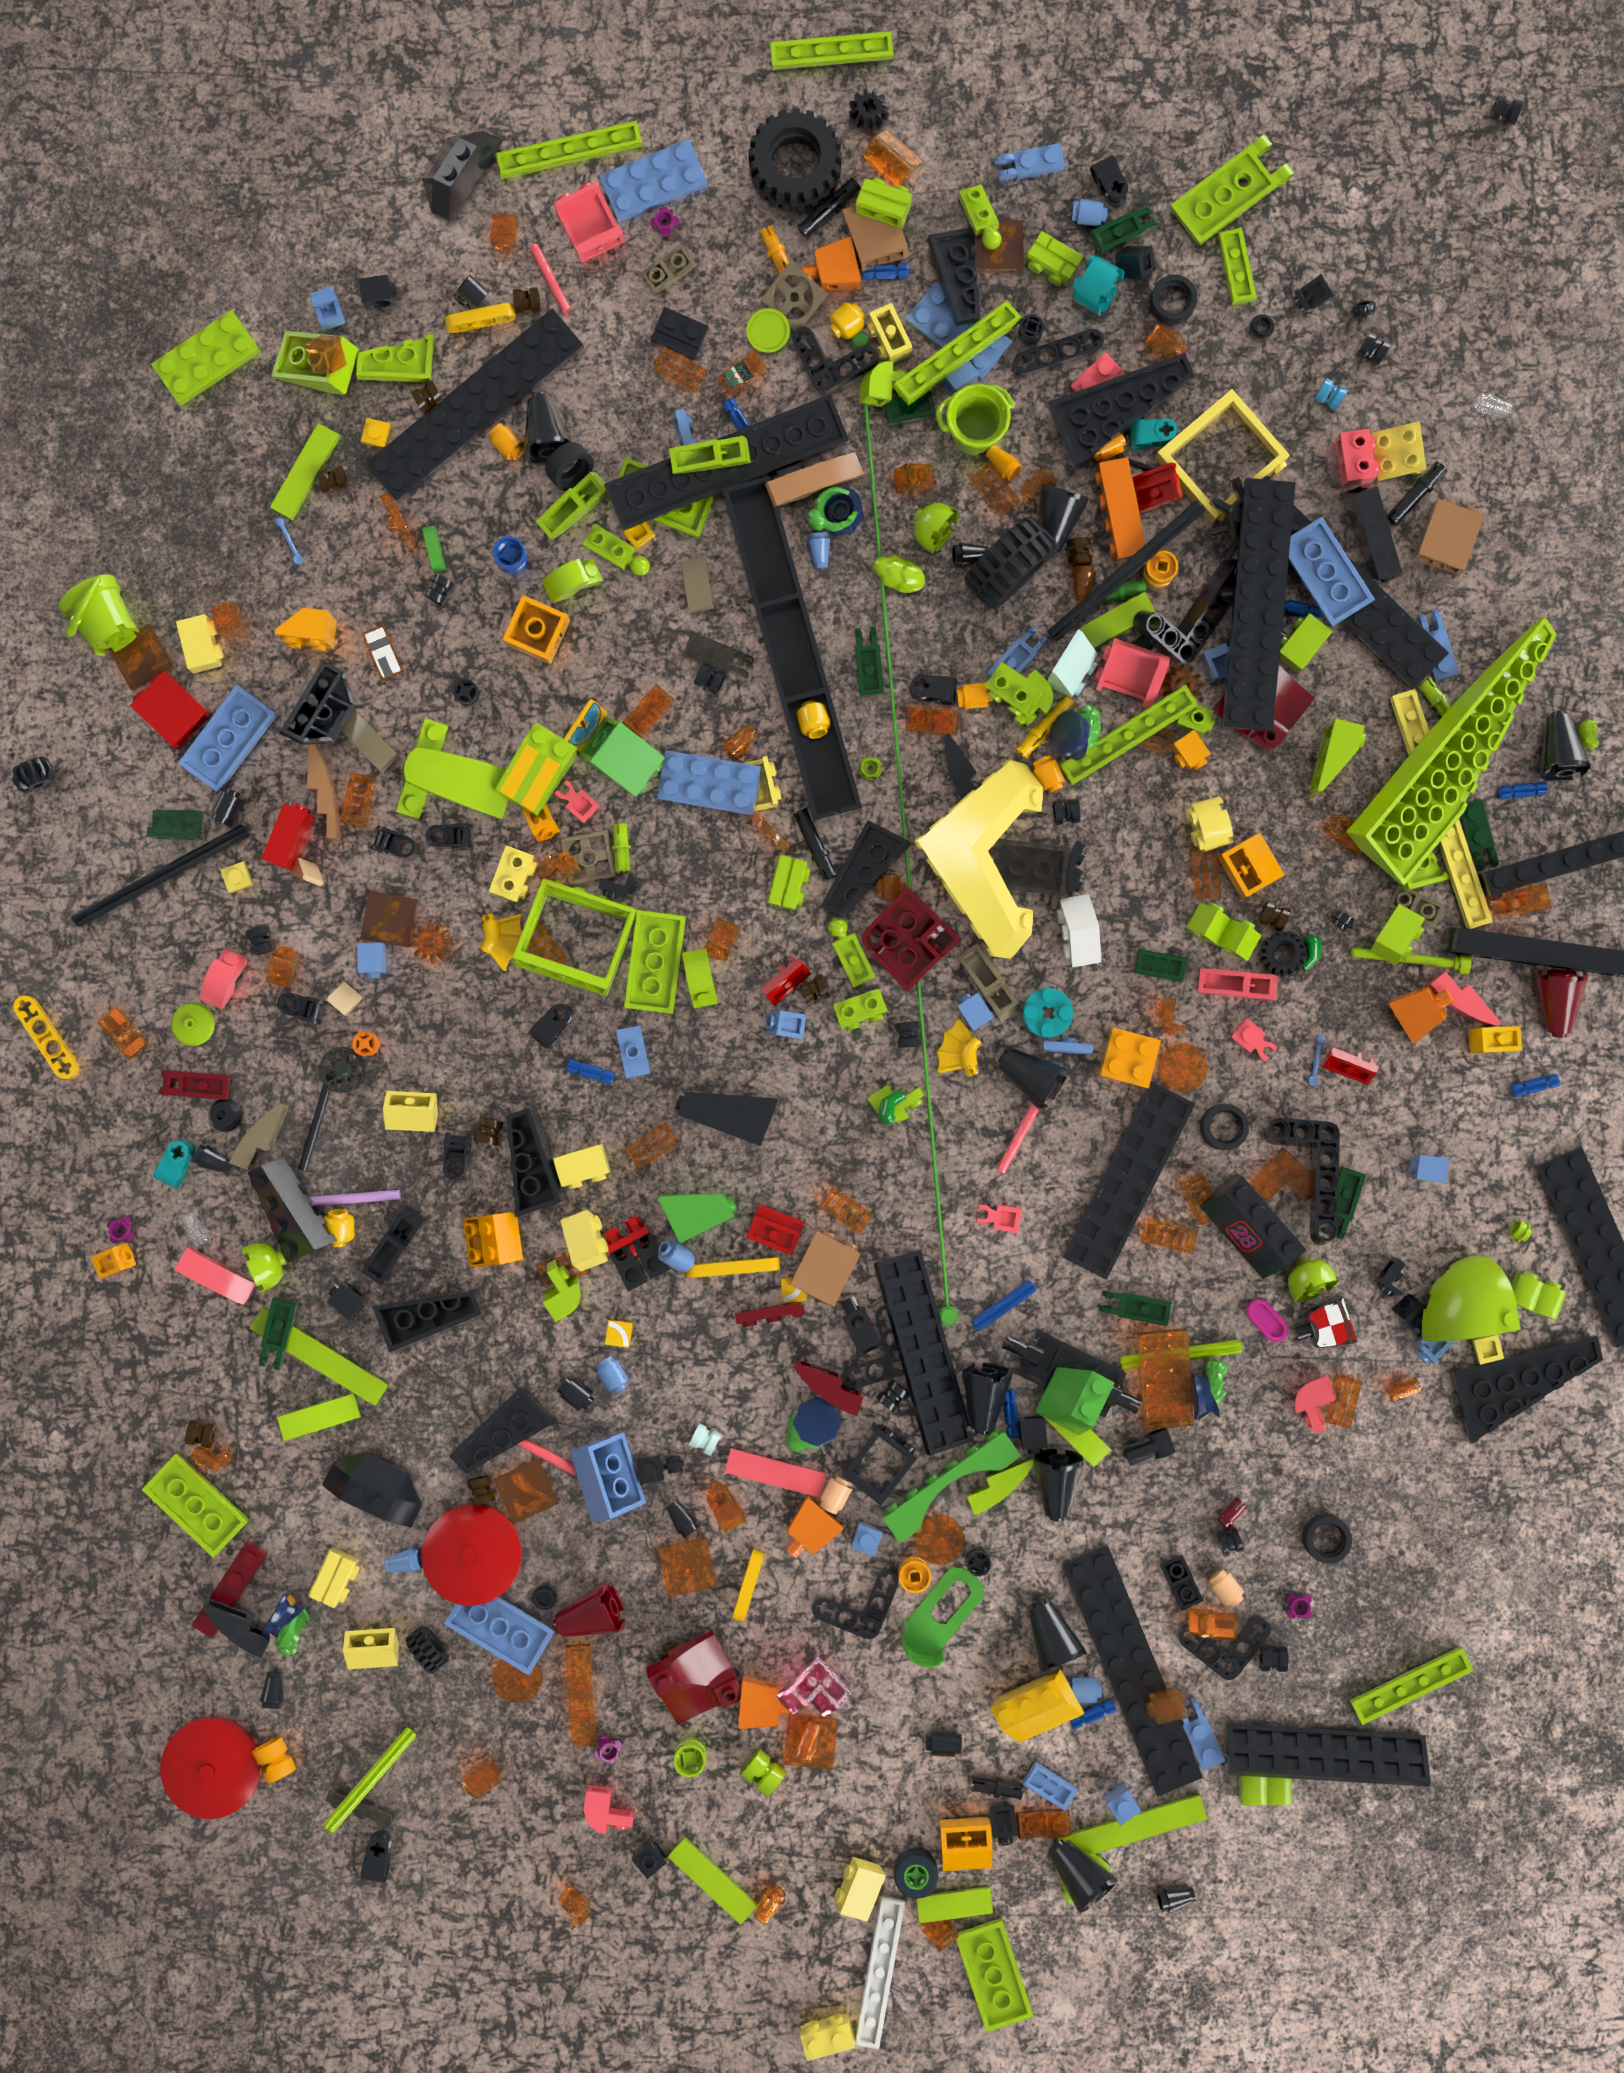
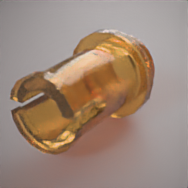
[1387,1378,1422,1403]

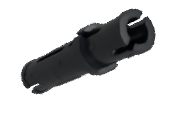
[797,177,861,239]
[1386,461,1448,526]
[793,808,838,881]

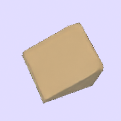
[291,858,324,886]
[326,981,363,1016]

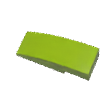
[669,436,751,474]
[536,472,608,540]
[1076,592,1156,649]
[277,1393,361,1441]
[1043,1416,1111,1467]
[966,1456,1034,1516]

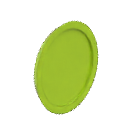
[746,308,790,353]
[171,1002,215,1046]

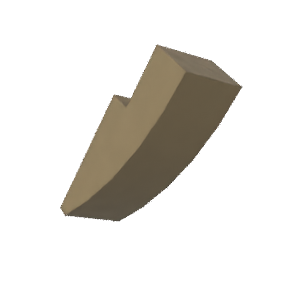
[341,709,400,773]
[957,943,1021,1022]
[229,1103,290,1170]

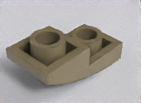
[641,244,698,294]
[682,557,714,613]
[1388,884,1446,929]

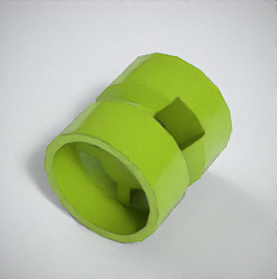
[674,1736,707,1777]
[739,1748,786,1797]

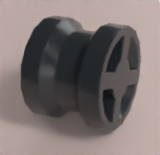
[453,679,480,706]
[1216,1527,1244,1557]

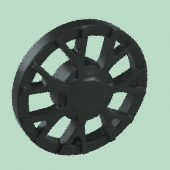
[319,1047,366,1093]

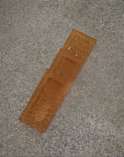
[565,1643,598,1747]

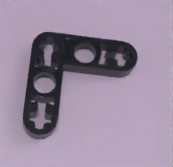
[792,326,879,394]
[842,1305,904,1389]
[812,1568,899,1639]
[1177,1616,1271,1680]

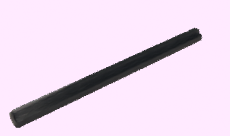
[1048,500,1205,641]
[71,825,249,927]

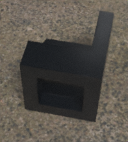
[1114,246,1155,279]

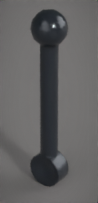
[1115,453,1155,471]

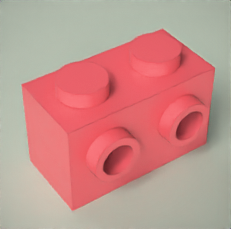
[1335,429,1379,487]

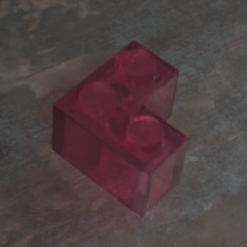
[775,1656,852,1716]

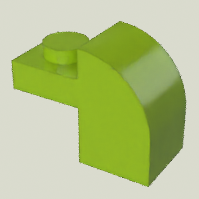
[859,361,906,407]
[541,558,603,603]
[1013,669,1053,728]
[682,948,718,1009]
[867,1085,925,1122]
[543,1259,581,1322]

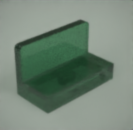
[147,810,203,840]

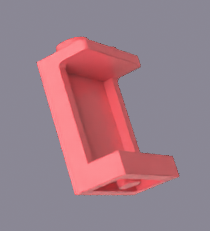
[554,182,625,263]
[1094,638,1170,708]

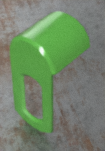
[901,1566,985,1668]

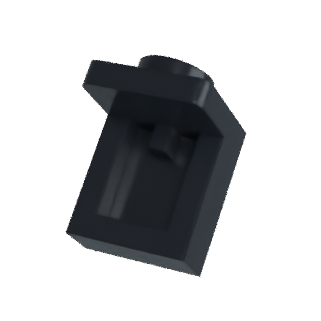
[1293,274,1335,313]
[598,873,638,900]
[1392,1293,1427,1338]

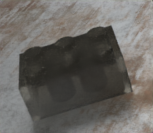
[992,838,1070,899]

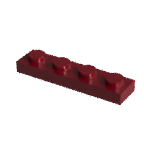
[191,1540,269,1639]

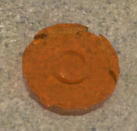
[751,810,791,851]
[1157,1043,1208,1092]
[915,1514,965,1565]
[493,1659,543,1703]

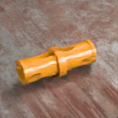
[759,225,789,275]

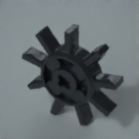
[1205,475,1300,562]

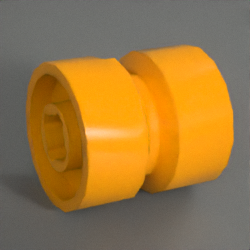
[1142,550,1178,589]
[898,1555,931,1594]
[252,1736,296,1784]

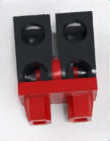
[604,1216,672,1291]

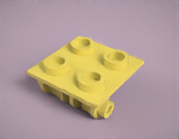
[1371,421,1427,481]

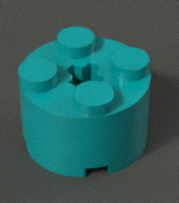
[1072,255,1125,316]
[1022,988,1074,1038]

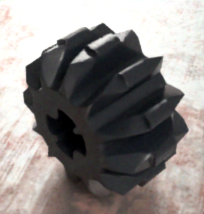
[849,88,890,133]
[10,756,56,793]

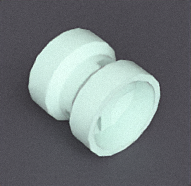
[689,1423,721,1456]

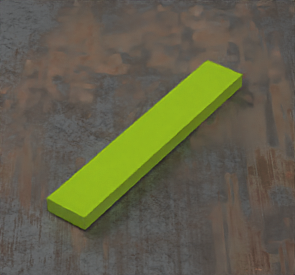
[495,120,643,180]
[893,300,1022,406]
[1059,684,1199,786]
[249,1307,389,1406]
[1057,1793,1208,1854]

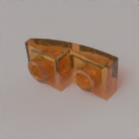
[622,684,674,739]
[906,707,959,736]
[1016,1809,1071,1840]

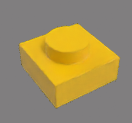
[361,418,392,449]

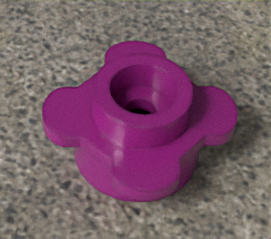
[650,207,679,237]
[107,1217,134,1244]
[1287,1594,1312,1619]
[593,1736,622,1764]

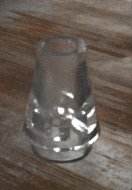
[1473,391,1512,418]
[180,1212,213,1250]

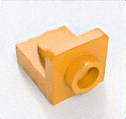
[522,804,560,842]
[90,1243,136,1280]

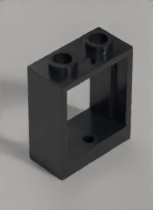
[841,1425,917,1506]

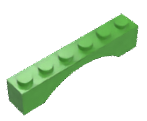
[882,1429,1021,1543]

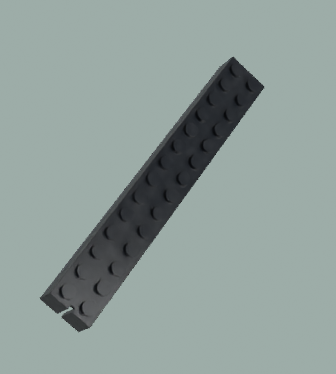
[722,476,862,824]

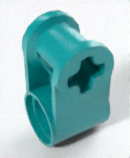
[1129,418,1177,450]
[153,1140,195,1189]

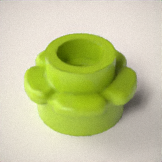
[858,756,882,781]
[1509,1219,1532,1243]

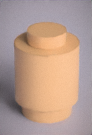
[819,1475,852,1515]
[1208,1569,1244,1607]

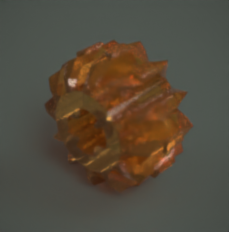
[1161,664,1203,698]
[411,922,453,964]

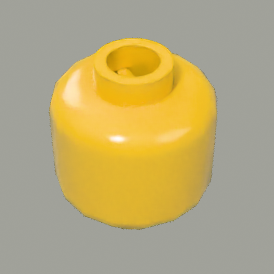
[829,302,866,340]
[796,700,831,739]
[323,1209,355,1247]

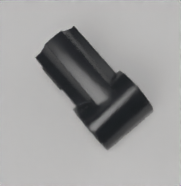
[1122,1428,1176,1466]

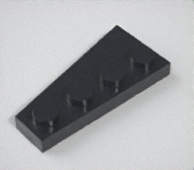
[927,227,980,326]
[821,820,912,919]
[449,1386,555,1474]

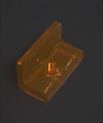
[863,130,923,186]

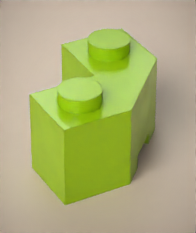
[1187,902,1262,961]

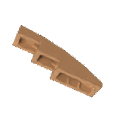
[765,452,864,507]
[307,744,341,841]

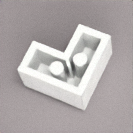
[1056,894,1102,968]

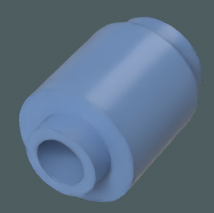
[1071,199,1108,227]
[658,1239,695,1272]
[595,1356,629,1394]
[1067,1677,1102,1704]

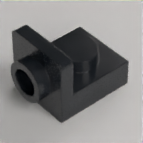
[1375,1257,1406,1297]
[989,1805,1018,1846]

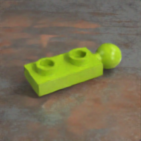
[958,184,1002,250]
[582,524,650,576]
[828,918,876,988]

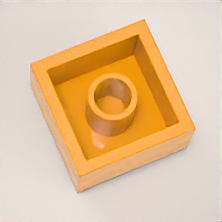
[502,595,570,665]
[1097,1027,1161,1089]

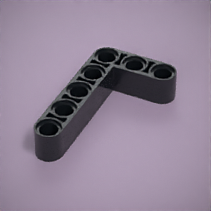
[1133,558,1237,664]
[1264,1118,1340,1246]

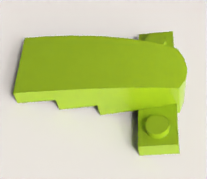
[394,718,509,820]

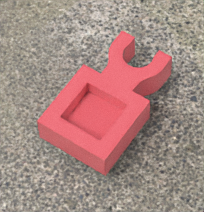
[554,779,600,824]
[1230,1018,1277,1062]
[976,1204,1022,1233]

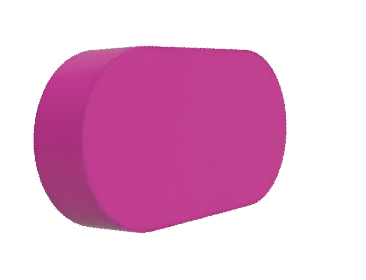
[1246,1298,1289,1342]

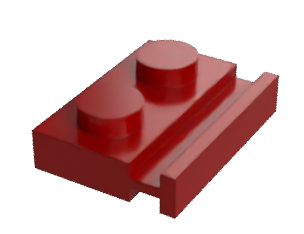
[1132,462,1183,514]
[746,1204,805,1256]

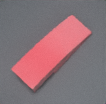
[1198,968,1279,1001]
[1425,972,1501,1027]
[174,1247,256,1305]

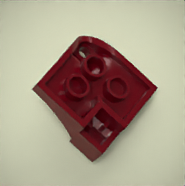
[1212,663,1315,750]
[862,887,962,992]
[646,1630,742,1725]

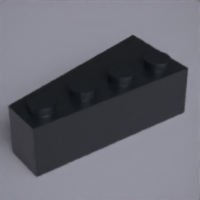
[506,1106,567,1217]
[248,1157,337,1263]
[372,1291,487,1353]

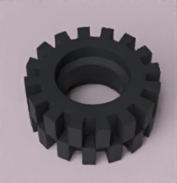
[1261,931,1307,978]
[405,1625,449,1674]

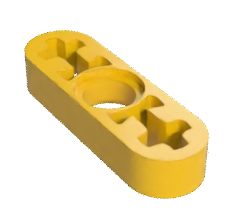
[444,303,516,333]
[732,1549,765,1623]

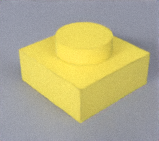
[221,861,253,894]
[1472,1335,1504,1365]

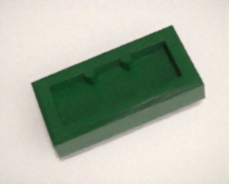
[884,391,936,426]
[1133,949,1187,983]

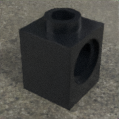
[359,275,398,310]
[327,1281,369,1321]
[1018,1415,1048,1454]
[632,1835,668,1879]

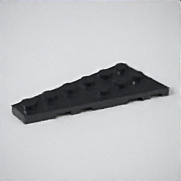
[1047,353,1194,470]
[1451,1335,1603,1444]

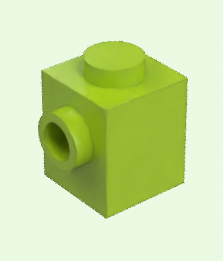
[1174,705,1215,737]

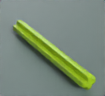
[1120,1339,1242,1370]
[323,1727,416,1833]

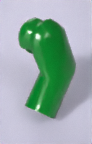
[1301,934,1322,972]
[878,1089,906,1125]

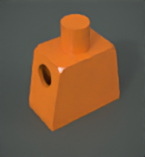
[802,236,861,291]
[1389,986,1454,1044]
[785,1495,844,1558]
[738,1676,796,1729]

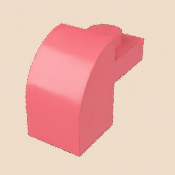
[200,948,248,1010]
[1295,1375,1336,1434]
[584,1785,635,1834]

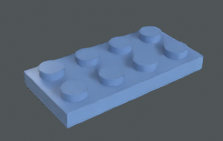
[599,139,708,223]
[905,281,1012,381]
[1289,517,1375,628]
[178,684,278,793]
[657,750,762,816]
[444,1597,555,1675]

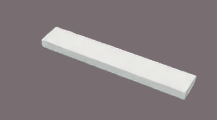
[855,1894,905,2050]

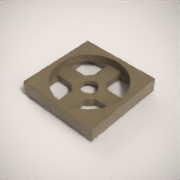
[760,261,828,331]
[559,829,617,887]

